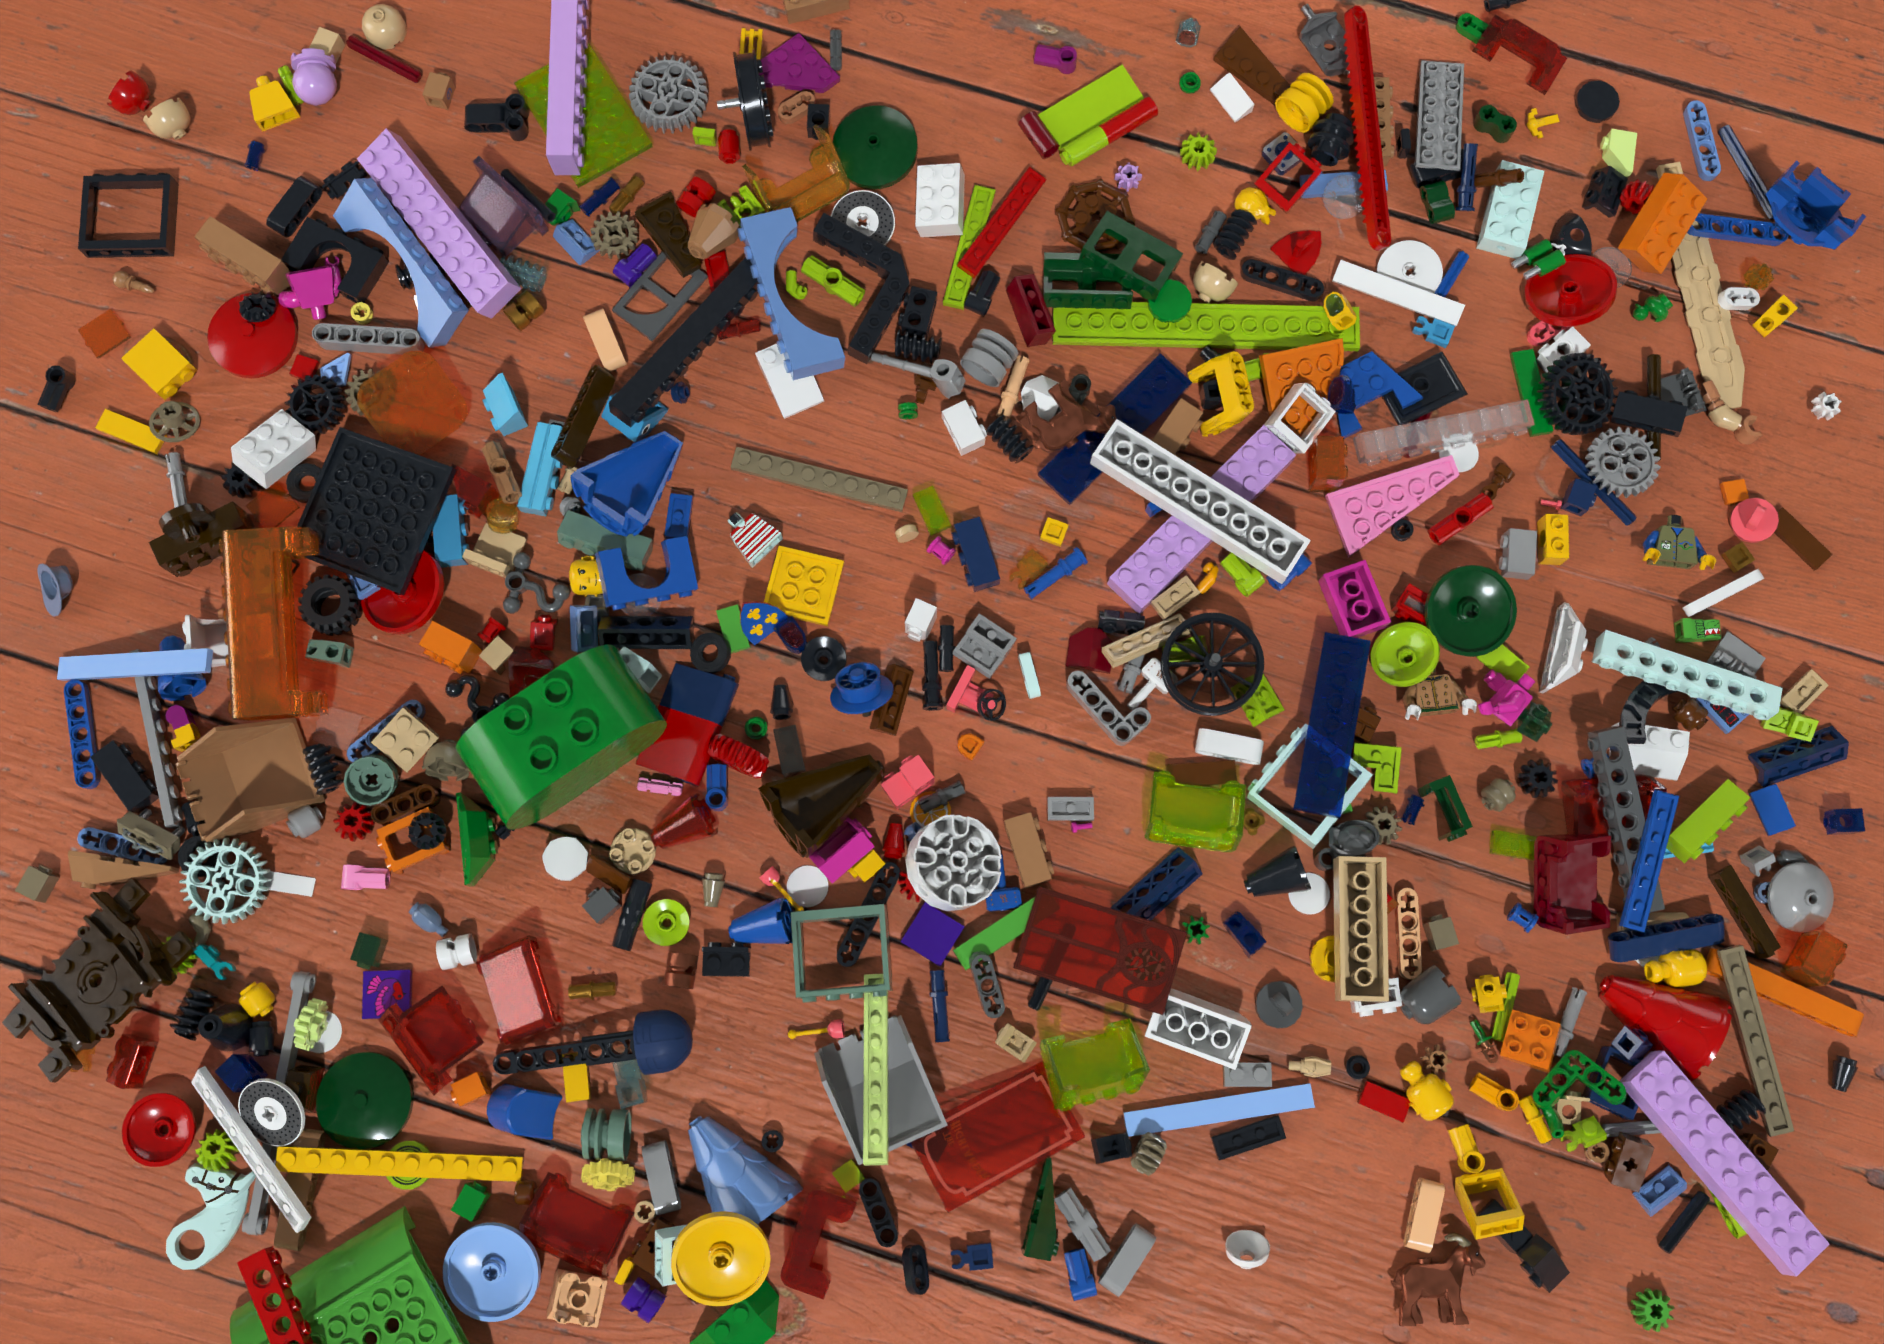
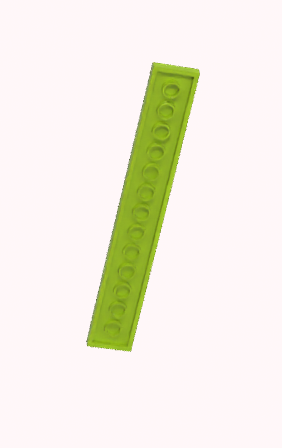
[1053,302,1360,351]

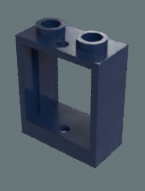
[1582,1044,1643,1120]

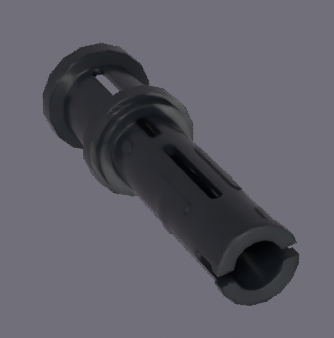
[922,641,943,711]

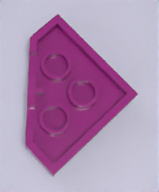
[759,33,840,93]

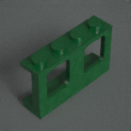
[1079,211,1183,303]
[1043,252,1133,309]

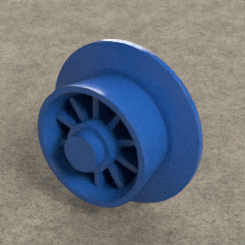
[830,662,894,717]

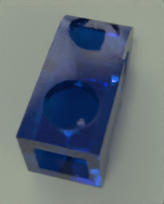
[1222,911,1267,958]

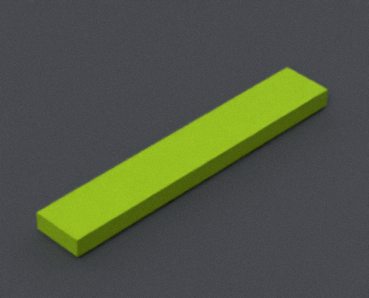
[943,185,996,310]

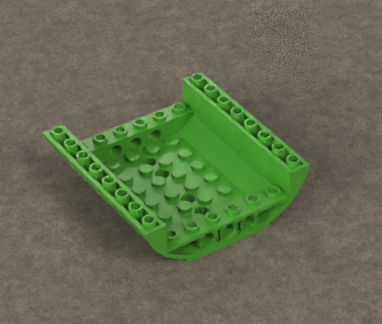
[230,1206,470,1344]

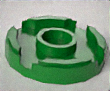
[1148,279,1192,323]

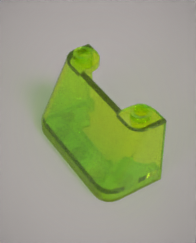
[1145,771,1246,852]

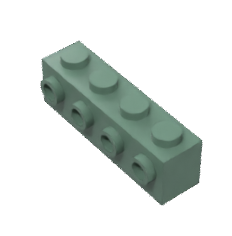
[557,510,653,572]

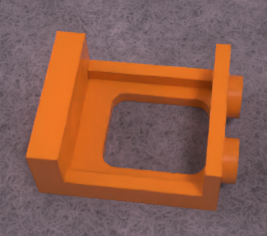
[376,807,451,875]

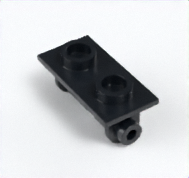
[322,161,367,200]
[1098,609,1145,635]

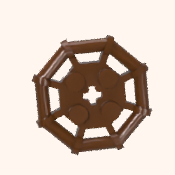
[1055,179,1136,252]

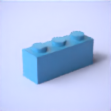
[433,494,470,568]

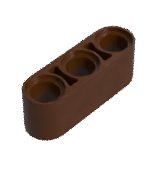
[371,784,441,826]

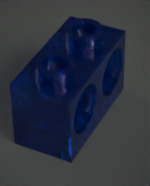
[215,1054,268,1092]

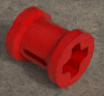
[477,617,507,644]

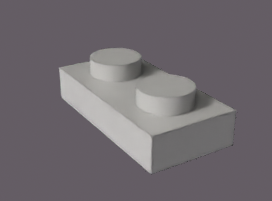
[1047,797,1094,821]
[1223,1063,1272,1087]

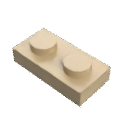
[1150,575,1200,620]
[1780,669,1829,714]

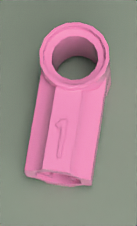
[341,865,391,890]

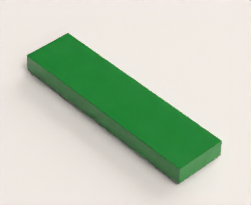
[1510,349,1554,437]

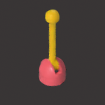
[759,866,804,912]
[788,1019,845,1039]

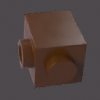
[1738,1133,1779,1171]

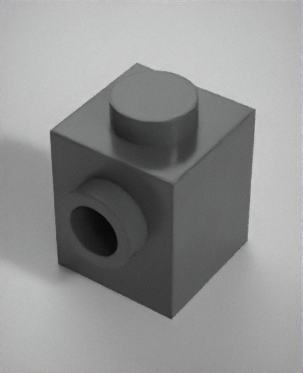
[582,887,622,925]

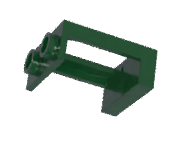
[1417,775,1473,842]

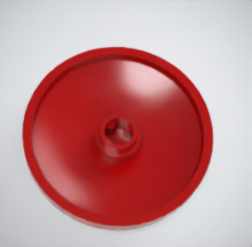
[1525,254,1617,327]
[207,293,298,378]
[361,550,444,635]

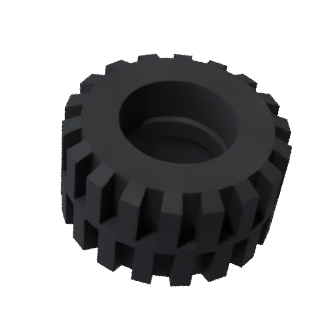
[298,575,362,636]

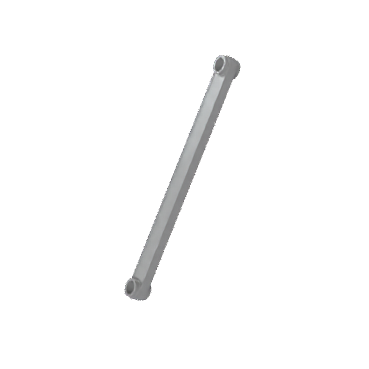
[242,971,316,1236]

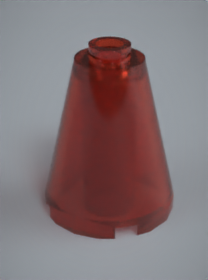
[651,793,718,849]

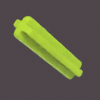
[1492,972,1520,1042]

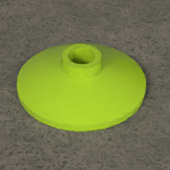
[643,899,690,946]

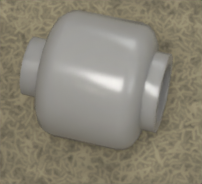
[286,805,323,838]

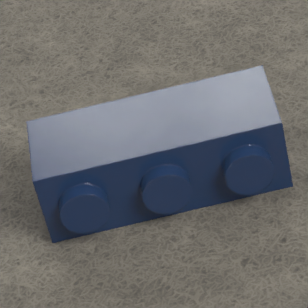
[951,517,1000,592]

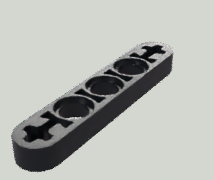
[837,862,900,967]

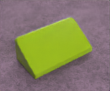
[1476,644,1530,683]

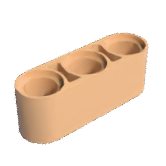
[583,308,627,372]
[1404,1177,1445,1253]

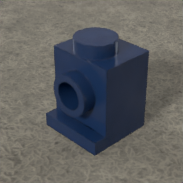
[1611,1025,1653,1060]

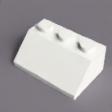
[1609,722,1690,781]

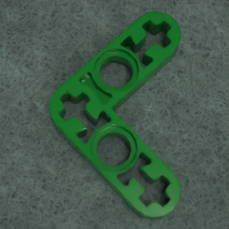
[1533,1050,1626,1110]

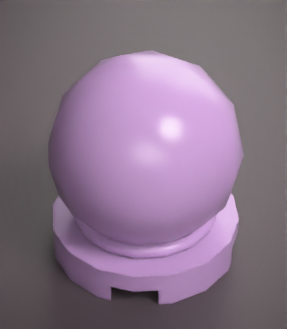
[291,48,337,106]

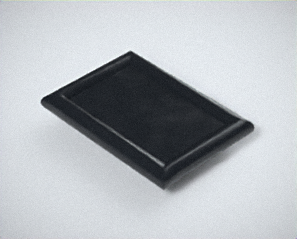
[1382,351,1468,427]

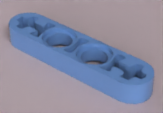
[1683,100,1721,181]
[347,700,425,762]
[77,827,167,865]

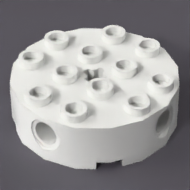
[905,815,1002,911]

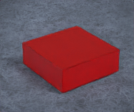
[289,354,320,381]

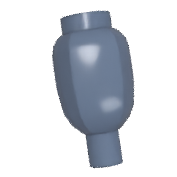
[408,902,449,938]

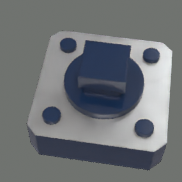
[1262,132,1305,175]

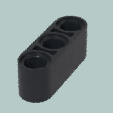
[1409,149,1464,188]
[266,176,322,238]
[859,1177,899,1247]

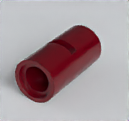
[1018,111,1060,159]

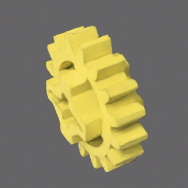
[581,1158,635,1191]

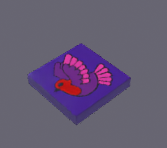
[362,970,412,1019]

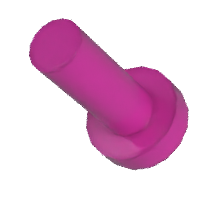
[1071,822,1092,833]

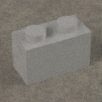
[1499,528,1537,580]

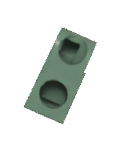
[305,639,354,668]

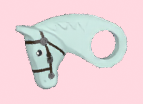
[166,1163,256,1270]

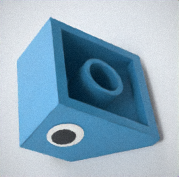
[601,392,668,442]

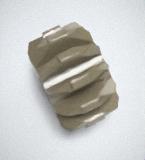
[1362,806,1402,845]
[1131,1132,1167,1176]

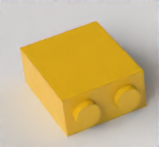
[121,328,198,400]

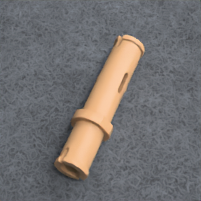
[996,355,1030,420]

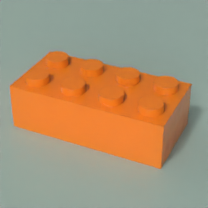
[1618,173,1707,274]

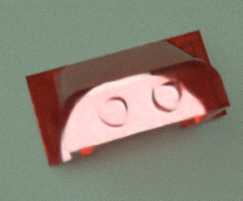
[1472,15,1567,95]
[378,985,484,1096]

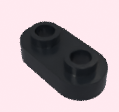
[902,1245,929,1295]

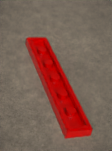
[957,167,1047,279]

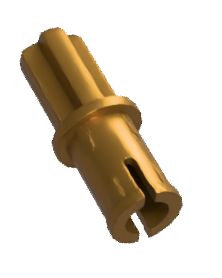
[609,176,644,215]
[568,981,617,1000]

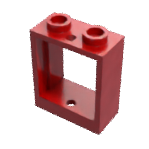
[1254,142,1322,214]

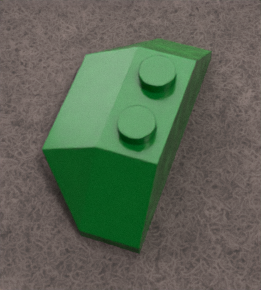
[456,792,498,887]
[689,1278,780,1344]

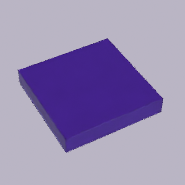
[901,902,964,967]

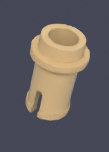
[557,467,577,495]

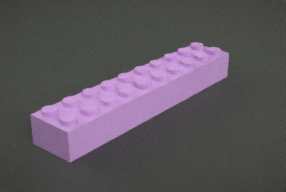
[546,0,589,175]
[357,128,522,319]
[1107,425,1296,614]
[1619,1050,1830,1277]

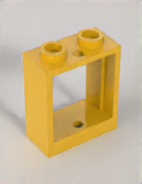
[1455,1168,1524,1240]

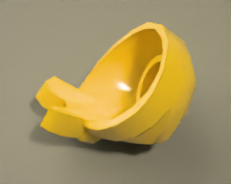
[1234,187,1276,225]

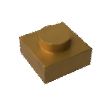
[1721,541,1755,573]

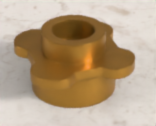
[1237,808,1265,835]

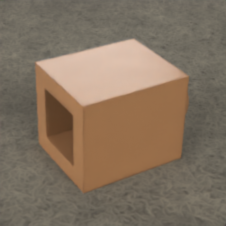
[422,72,455,110]

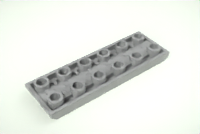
[1415,60,1464,171]

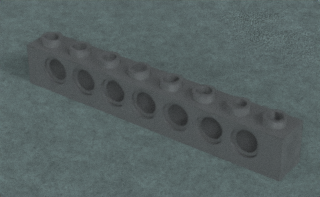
[1587,726,1665,913]

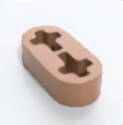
[778,91,815,124]

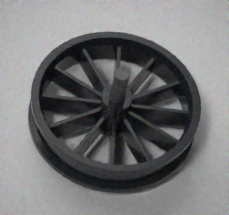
[1161,613,1264,716]

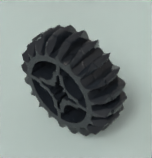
[285,374,347,435]

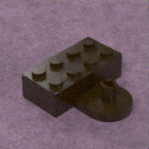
[149,501,259,577]

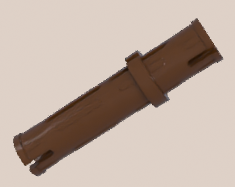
[1474,168,1524,188]

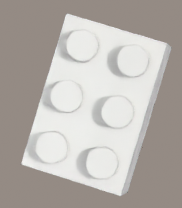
[915,163,965,237]
[231,409,316,489]

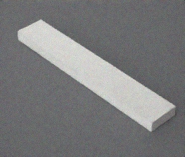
[1332,260,1465,327]

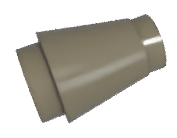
[702,873,725,907]

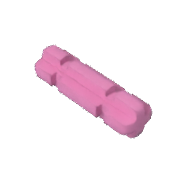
[637,777,683,796]

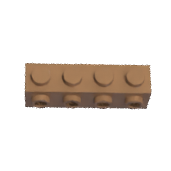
[1374,77,1394,166]

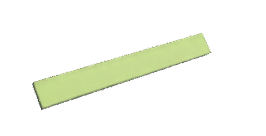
[863,974,889,1166]

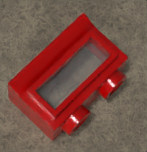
[1391,583,1428,627]

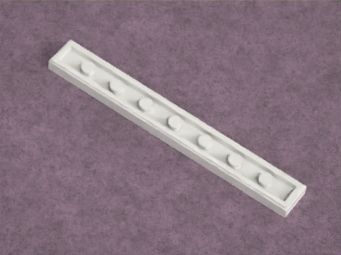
[191,1066,312,1233]

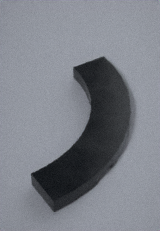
[1619,675,1688,744]

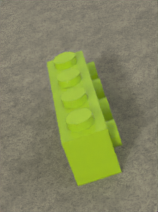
[1666,779,1751,864]

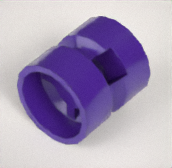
[620,1277,667,1324]

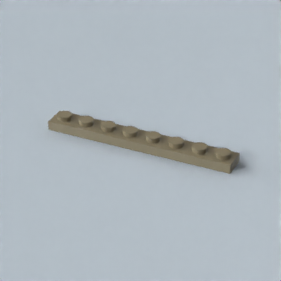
[731,447,908,512]
[1717,945,1794,1137]

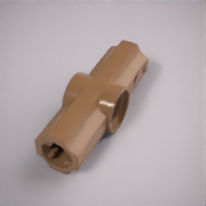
[482,441,522,504]

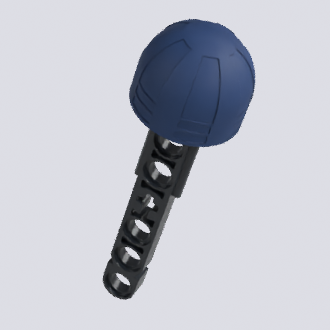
[493,1010,693,1075]

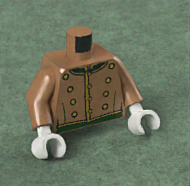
[1402,668,1477,720]

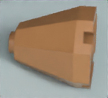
[688,203,740,259]

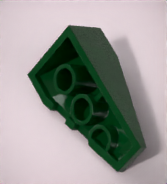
[1021,1156,1059,1261]

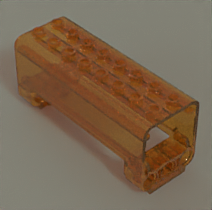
[219,526,329,721]

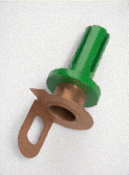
[1470,1019,1498,1063]

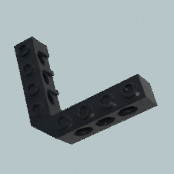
[813,213,910,364]

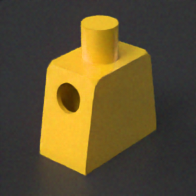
[249,76,301,132]

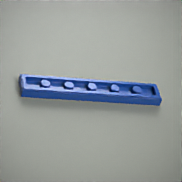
[1619,790,1679,932]

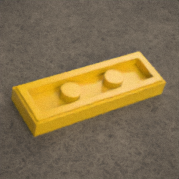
[95,409,167,455]

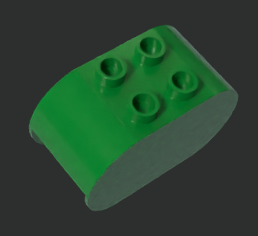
[456,645,667,830]

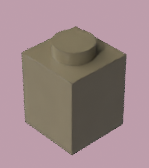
[15,864,59,903]
[1423,914,1459,951]

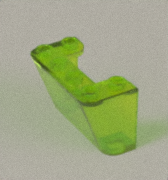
[1039,1018,1150,1111]

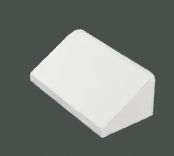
[1210,73,1254,122]

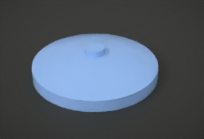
[443,1222,541,1322]

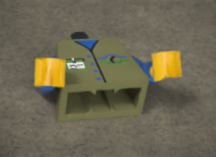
[1642,515,1716,570]

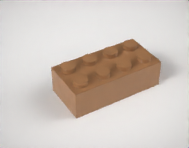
[195,216,291,297]

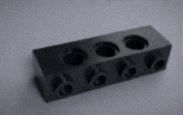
[598,616,694,649]

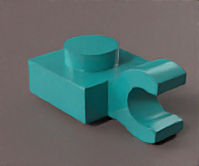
[194,944,236,980]

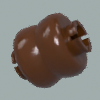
[1673,698,1708,731]

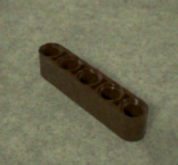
[551,365,616,469]

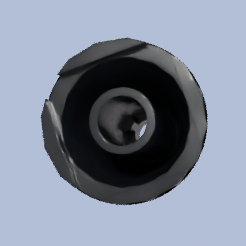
[1244,846,1311,897]
[198,1004,253,1051]

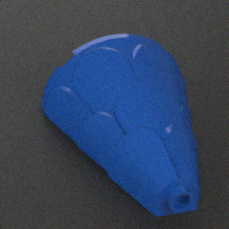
[571,431,683,536]

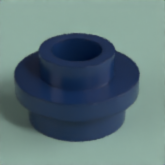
[671,381,690,404]

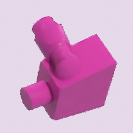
[278,257,342,320]
[1478,669,1536,727]

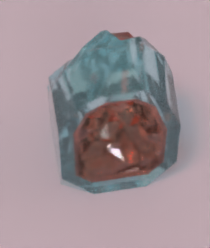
[1176,18,1201,47]

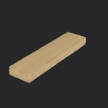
[1102,613,1191,668]

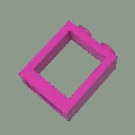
[809,817,875,884]

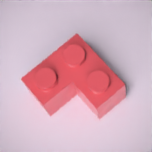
[881,755,935,810]

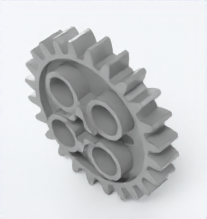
[1585,427,1661,498]

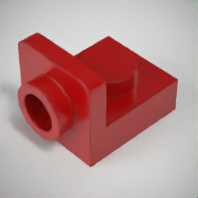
[530,615,558,651]

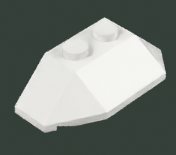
[1539,602,1588,693]

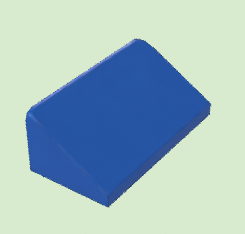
[1749,784,1796,836]

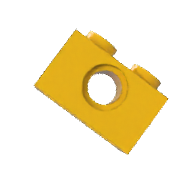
[1537,514,1569,565]

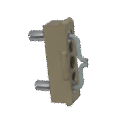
[117,808,185,860]

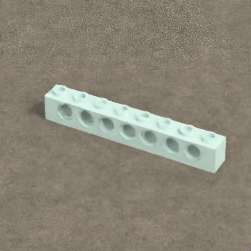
[1592,630,1783,720]

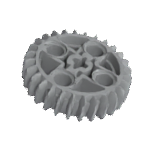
[629,55,708,134]

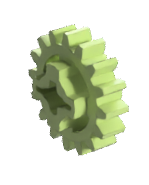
[293,998,328,1051]

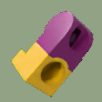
[165,705,201,752]

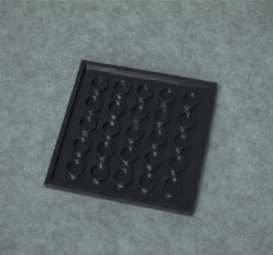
[287,427,457,595]

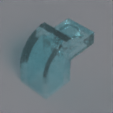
[612,1059,647,1109]

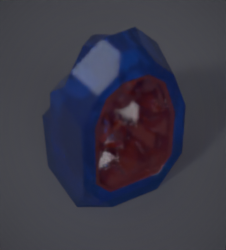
[1328,375,1356,414]
[773,616,807,654]

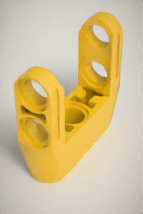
[1187,351,1254,437]

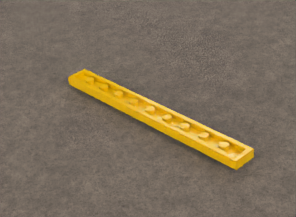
[275,1146,524,1182]

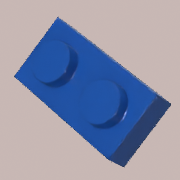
[664,493,693,539]

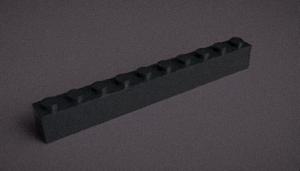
[609,257,759,428]

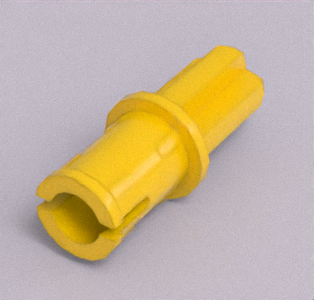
[1519,1095,1552,1144]

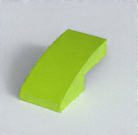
[1760,707,1819,742]

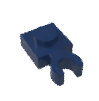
[951,1242,994,1271]

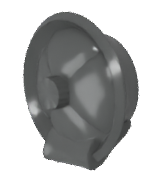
[1329,820,1380,857]

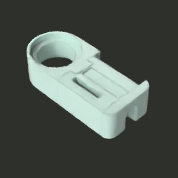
[1018,652,1041,699]

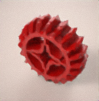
[707,734,769,779]

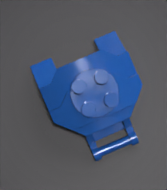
[1766,160,1866,250]

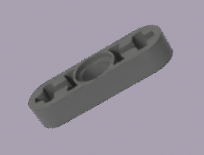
[969,951,1005,1018]

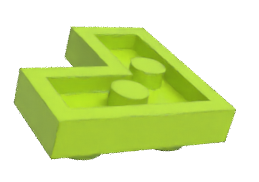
[1353,742,1402,793]

